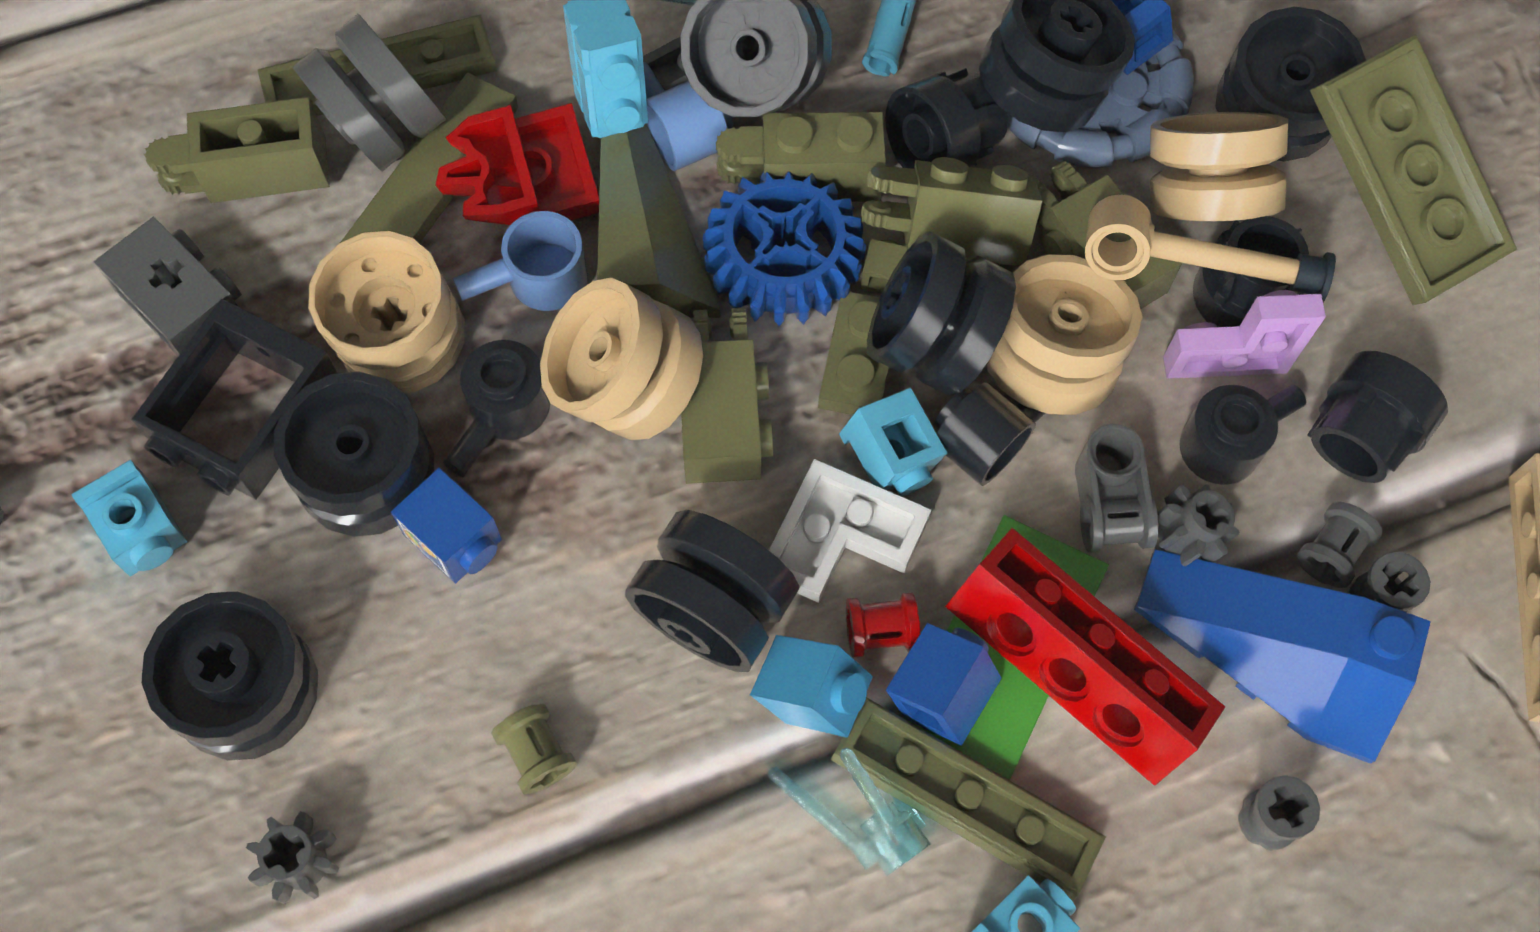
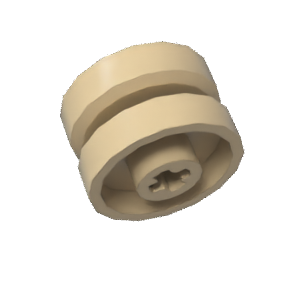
[1150,112,1288,221]
[987,254,1143,415]
[540,278,703,440]

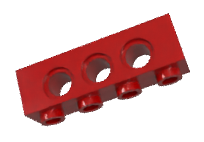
[945,528,1226,786]

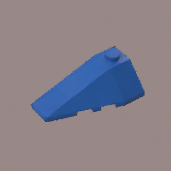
[1134,549,1431,764]

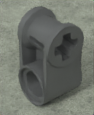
[1075,424,1158,553]

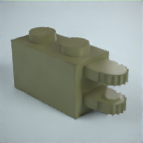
[144,97,330,203]
[716,112,886,202]
[860,157,1042,266]
[1035,161,1182,309]
[681,308,773,484]

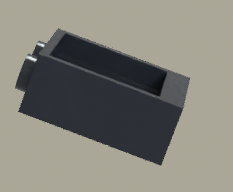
[131,299,337,500]

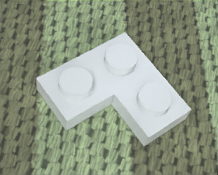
[769,459,932,603]

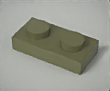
[818,292,889,415]

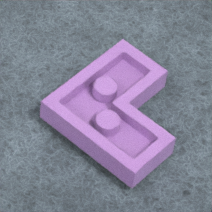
[1163,290,1326,379]

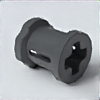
[1297,502,1382,588]
[1349,552,1431,612]
[1238,775,1320,851]

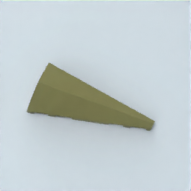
[597,123,720,318]

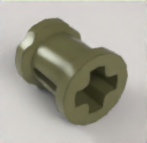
[491,704,577,795]

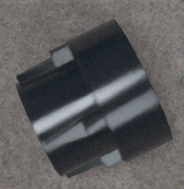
[885,68,1008,169]
[1193,216,1309,327]
[1307,351,1448,483]

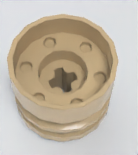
[308,231,465,393]

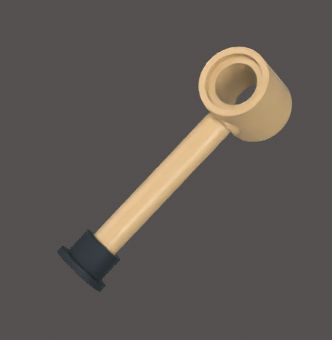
[1085,195,1336,302]

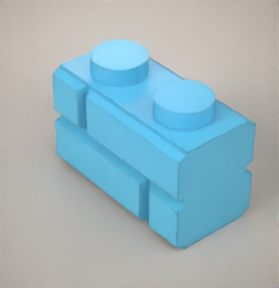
[563,0,648,138]

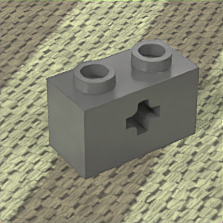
[93,216,242,356]

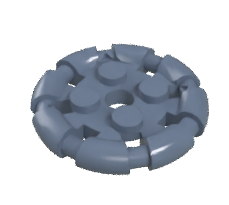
[1007,30,1194,168]

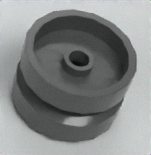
[293,14,446,172]

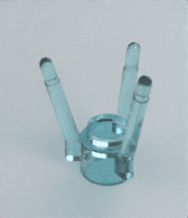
[768,748,931,876]

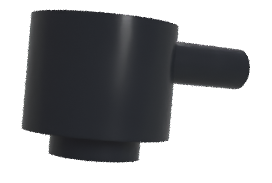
[443,340,550,477]
[934,382,1046,486]
[1179,385,1306,485]

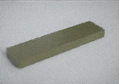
[257,14,497,116]
[340,72,518,244]
[831,697,1106,900]

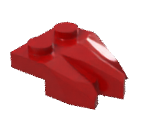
[435,103,599,225]

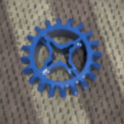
[703,171,866,327]

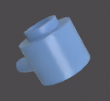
[643,62,733,171]
[453,211,588,311]

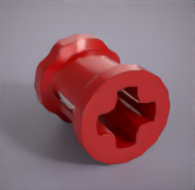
[846,592,920,658]

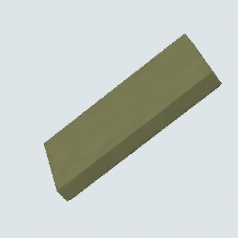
[1310,35,1517,305]

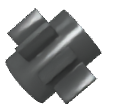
[1157,484,1240,566]
[246,811,339,904]

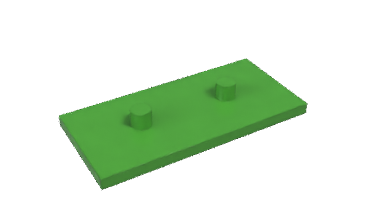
[903,515,1109,780]

